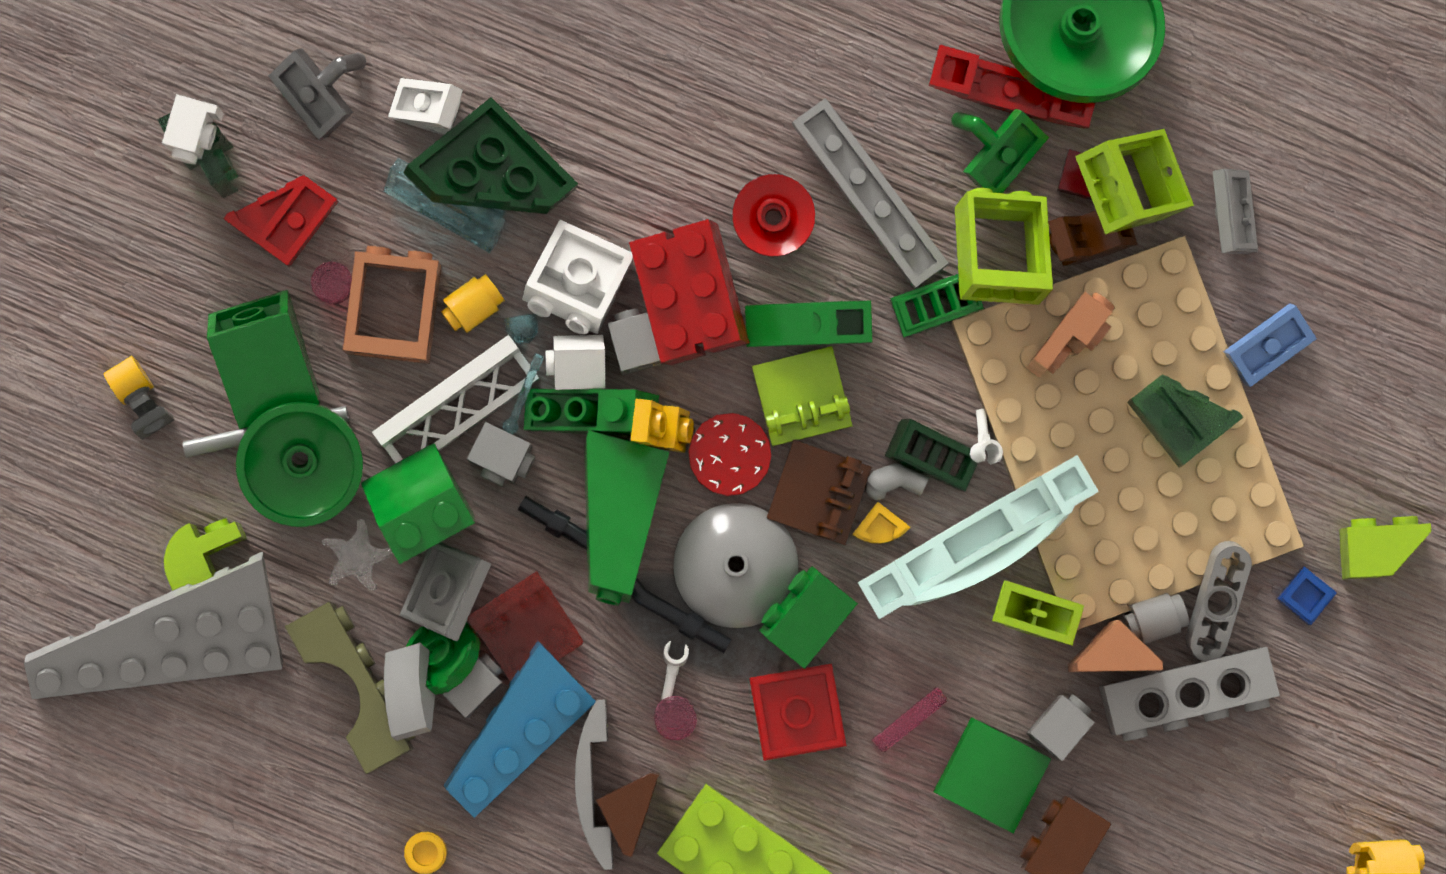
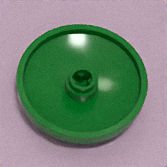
[999,0,1165,103]

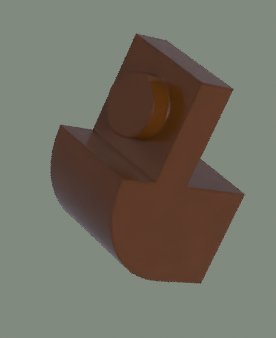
[1048,210,1138,266]

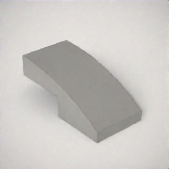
[384,643,435,741]

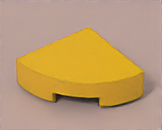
[852,502,910,544]

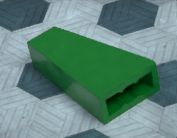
[584,430,669,606]

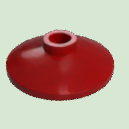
[732,174,815,257]

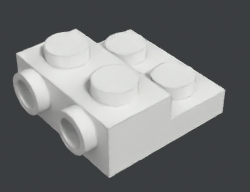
[522,220,634,335]

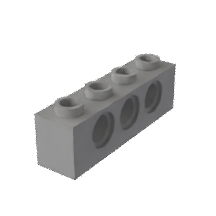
[1099,647,1280,742]

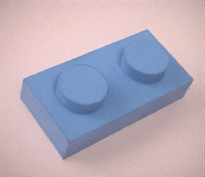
[1223,303,1317,387]

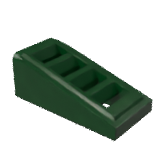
[885,419,978,492]

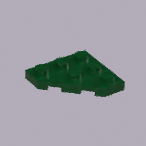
[403,97,578,214]

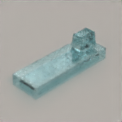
[383,158,506,253]

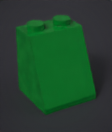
[207,290,320,430]
[361,443,475,564]

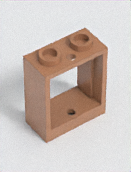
[343,246,442,364]

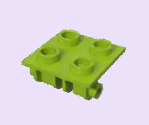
[752,346,853,447]

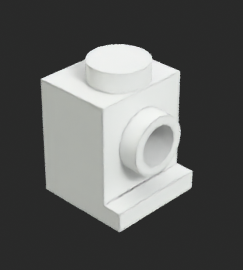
[162,94,224,165]

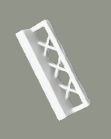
[372,335,540,463]

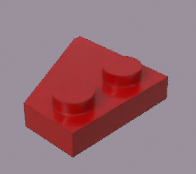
[223,175,339,267]

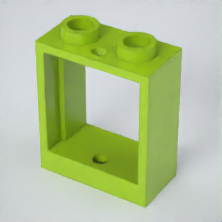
[1075,129,1194,235]
[955,188,1053,305]

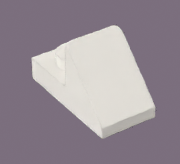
[388,78,463,135]

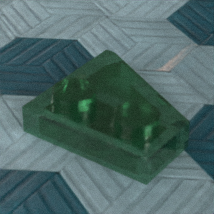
[1127,374,1243,468]

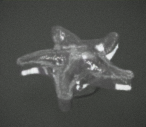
[322,519,393,591]

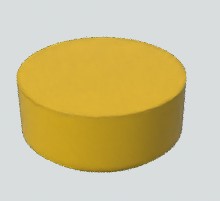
[404,831,447,874]

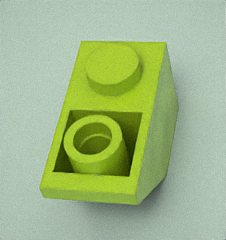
[1339,516,1431,579]

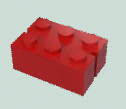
[629,219,749,365]

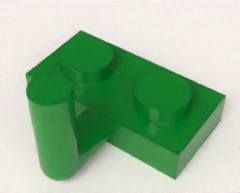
[951,109,1049,193]

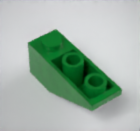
[745,300,872,347]
[523,389,659,436]

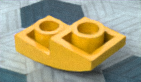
[631,399,694,453]

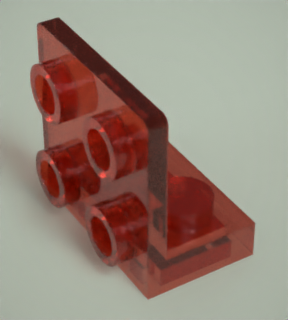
[467,571,584,682]

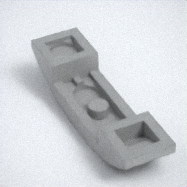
[575,699,614,870]

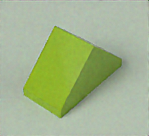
[992,580,1084,646]

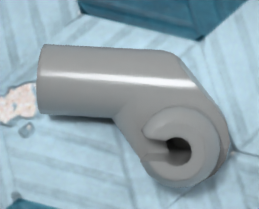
[865,463,929,500]

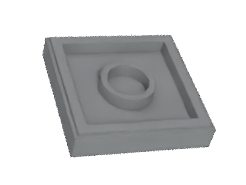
[399,542,491,641]

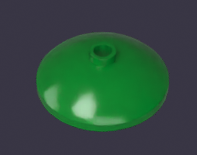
[236,402,363,527]

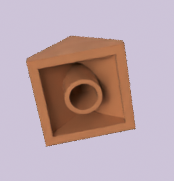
[1068,620,1163,672]

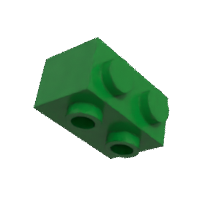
[759,566,858,669]

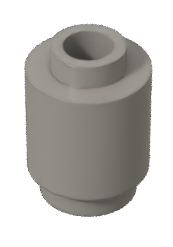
[1124,593,1189,644]

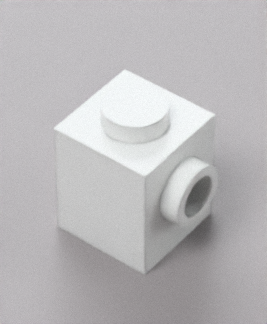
[545,335,605,390]

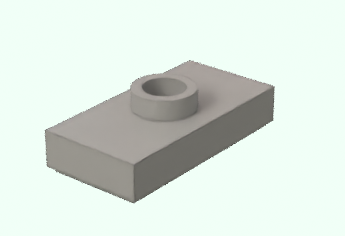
[1212,169,1258,254]

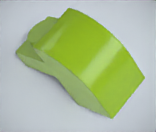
[164,518,247,591]

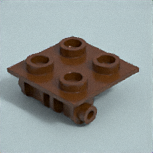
[767,439,872,545]

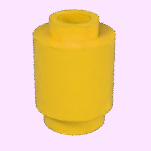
[440,274,505,333]

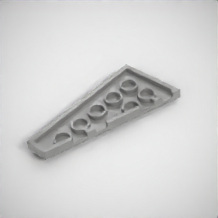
[24,551,283,699]

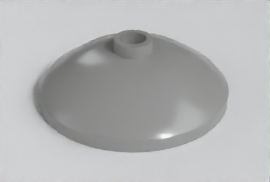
[673,503,798,628]

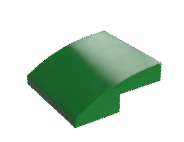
[933,717,1051,834]

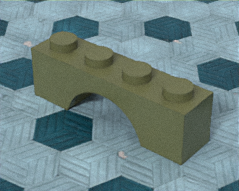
[285,602,416,774]

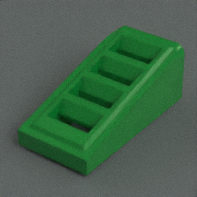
[890,274,984,338]

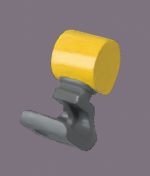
[103,356,175,440]

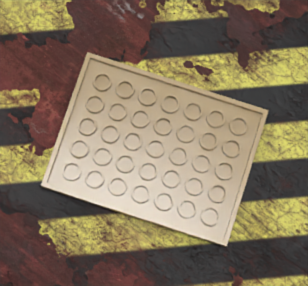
[951,236,1304,630]

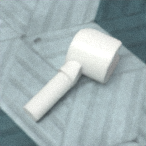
[970,409,1003,465]
[661,641,689,701]

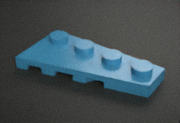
[444,640,596,818]

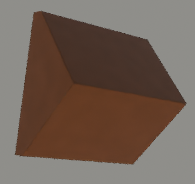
[596,771,659,858]

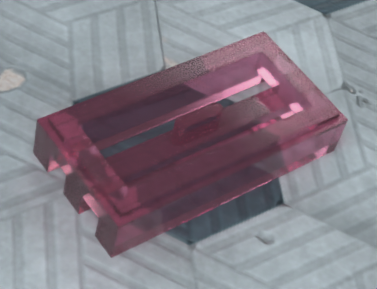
[871,687,948,752]

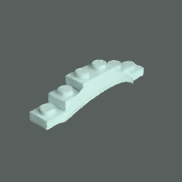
[858,455,1099,619]

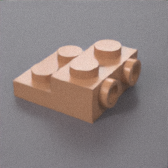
[1026,292,1115,378]

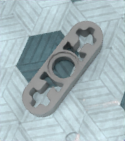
[1186,541,1252,661]

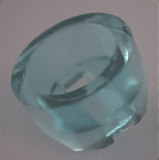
[504,313,538,344]

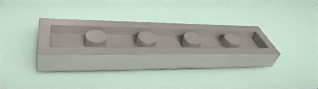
[792,98,949,289]

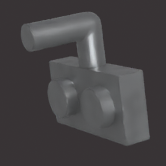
[268,48,366,140]

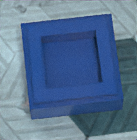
[1276,566,1337,625]

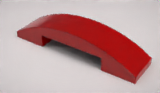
[929,45,1095,129]

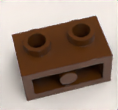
[1020,796,1112,874]

